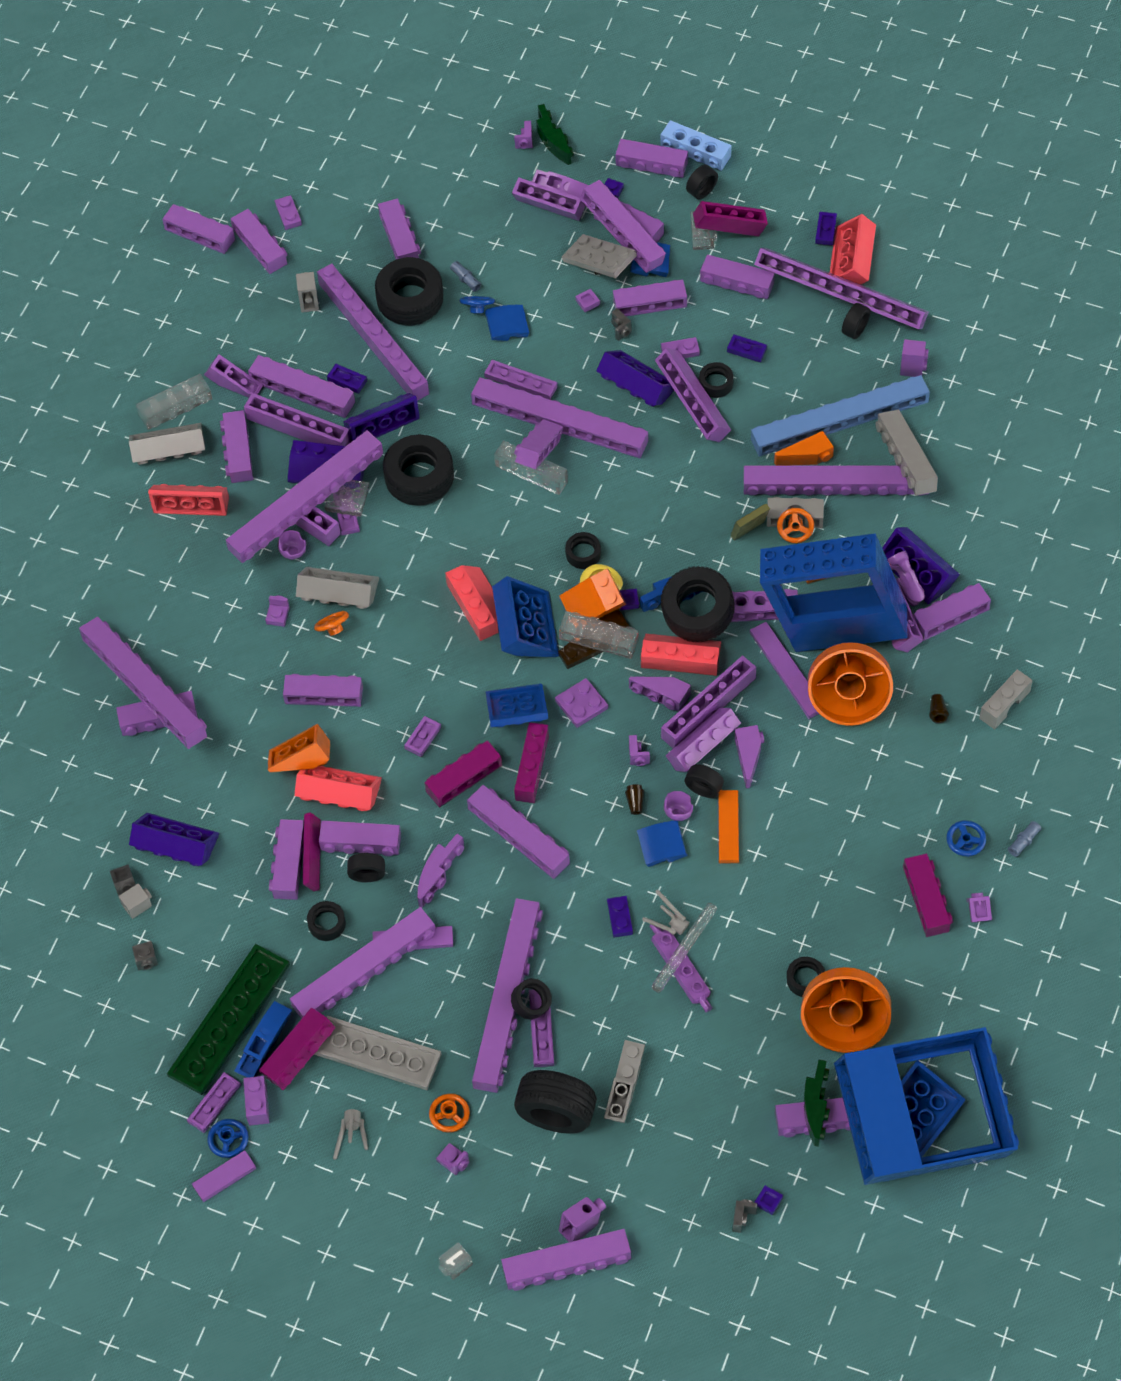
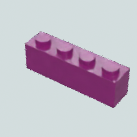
[693,201,768,236]
[514,722,549,804]
[424,740,502,808]
[903,853,953,937]
[259,1007,336,1090]

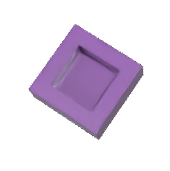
[575,289,600,312]

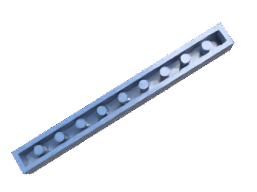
[751,375,930,457]

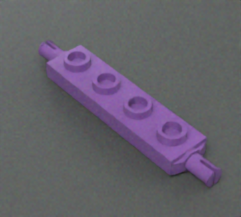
[649,924,713,1012]

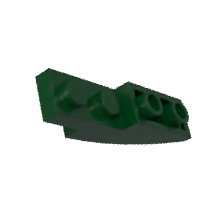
[536,104,574,165]
[804,1059,830,1147]

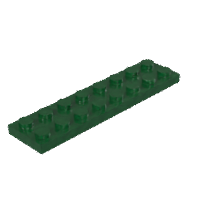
[167,944,290,1095]

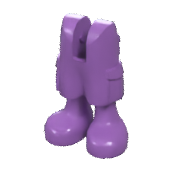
[888,551,925,607]

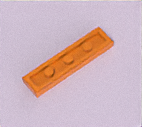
[718,790,739,863]

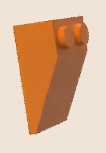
[559,569,627,630]
[267,724,330,772]

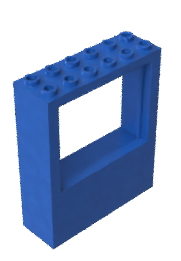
[760,533,908,652]
[834,1027,1019,1185]

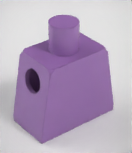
[558,1197,606,1242]

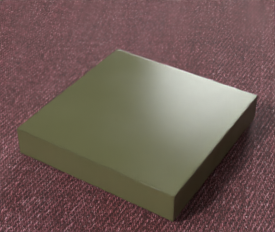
[731,504,770,541]

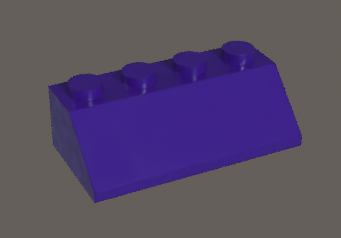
[596,350,674,407]
[343,393,420,442]
[287,440,365,491]
[882,527,960,604]
[129,813,219,866]

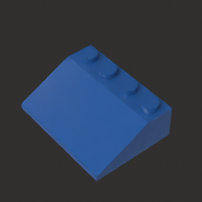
[492,576,559,657]
[900,1060,966,1158]

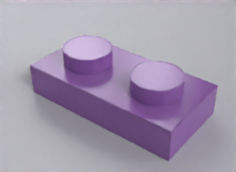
[274,195,302,230]
[661,337,700,358]
[404,716,441,757]

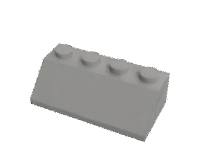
[128,423,205,465]
[296,567,379,609]

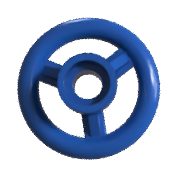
[459,296,495,313]
[946,820,986,856]
[207,1119,249,1158]

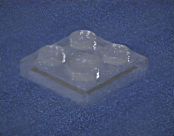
[325,480,370,517]

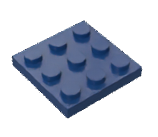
[485,683,548,728]

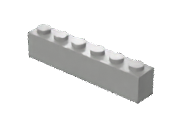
[875,409,938,496]

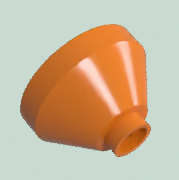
[808,643,893,726]
[801,967,891,1053]

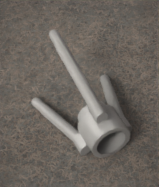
[642,890,690,935]
[333,1109,368,1160]

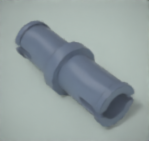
[450,261,481,292]
[1008,821,1041,857]

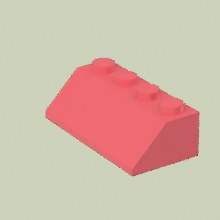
[830,214,876,285]
[148,484,229,516]
[445,565,499,641]
[641,633,721,676]
[294,766,382,811]

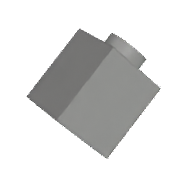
[118,883,152,919]

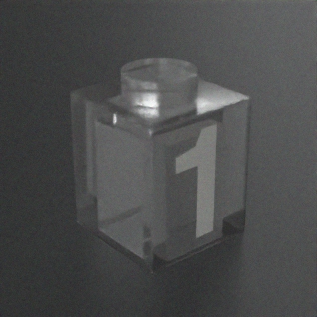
[438,1242,473,1280]

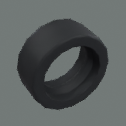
[686,164,718,199]
[842,303,871,339]
[699,362,733,398]
[565,532,601,569]
[684,764,724,798]
[347,853,385,883]
[307,901,346,941]
[786,957,825,997]
[511,978,552,1020]

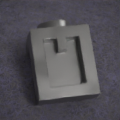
[611,308,632,341]
[110,864,136,896]
[132,941,158,970]
[732,1199,757,1233]

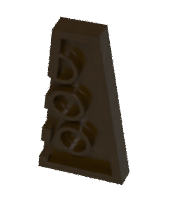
[558,609,634,669]

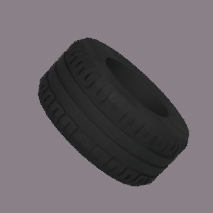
[375,257,443,325]
[383,434,454,505]
[661,566,735,642]
[514,1070,597,1134]

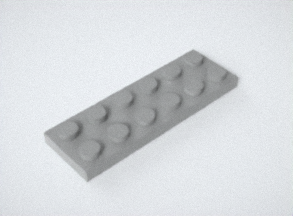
[314,1016,442,1090]

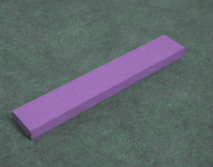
[750,622,819,719]

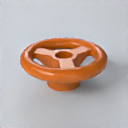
[777,508,814,543]
[314,611,349,636]
[429,1094,470,1132]

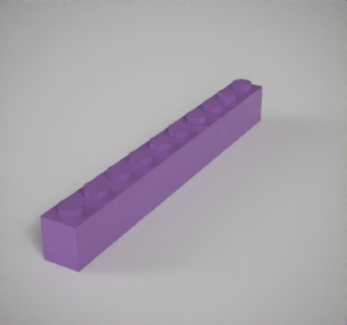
[754,248,929,329]
[317,263,429,401]
[471,378,648,458]
[226,430,383,563]
[744,466,929,495]
[79,616,207,749]
[472,898,543,1093]

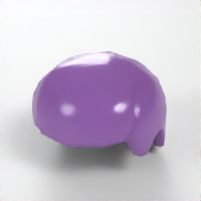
[278,530,306,560]
[664,791,694,821]

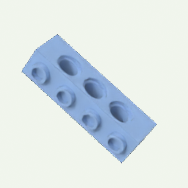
[660,120,731,171]

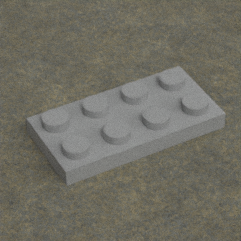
[562,234,637,278]

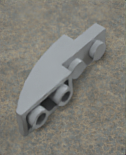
[604,1040,645,1123]

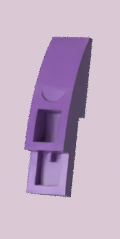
[532,170,589,198]
[417,834,464,908]

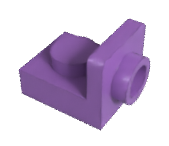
[514,121,533,149]
[265,595,290,627]
[629,735,650,766]
[966,892,992,922]
[436,1143,469,1175]

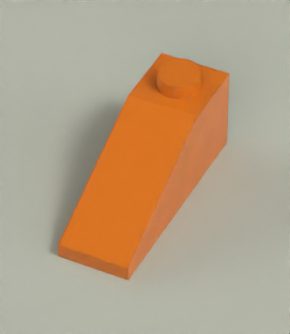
[774,431,834,466]

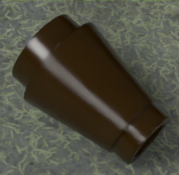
[929,694,949,723]
[625,784,644,815]

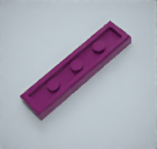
[303,812,321,892]

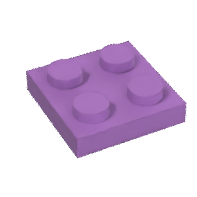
[555,678,608,728]

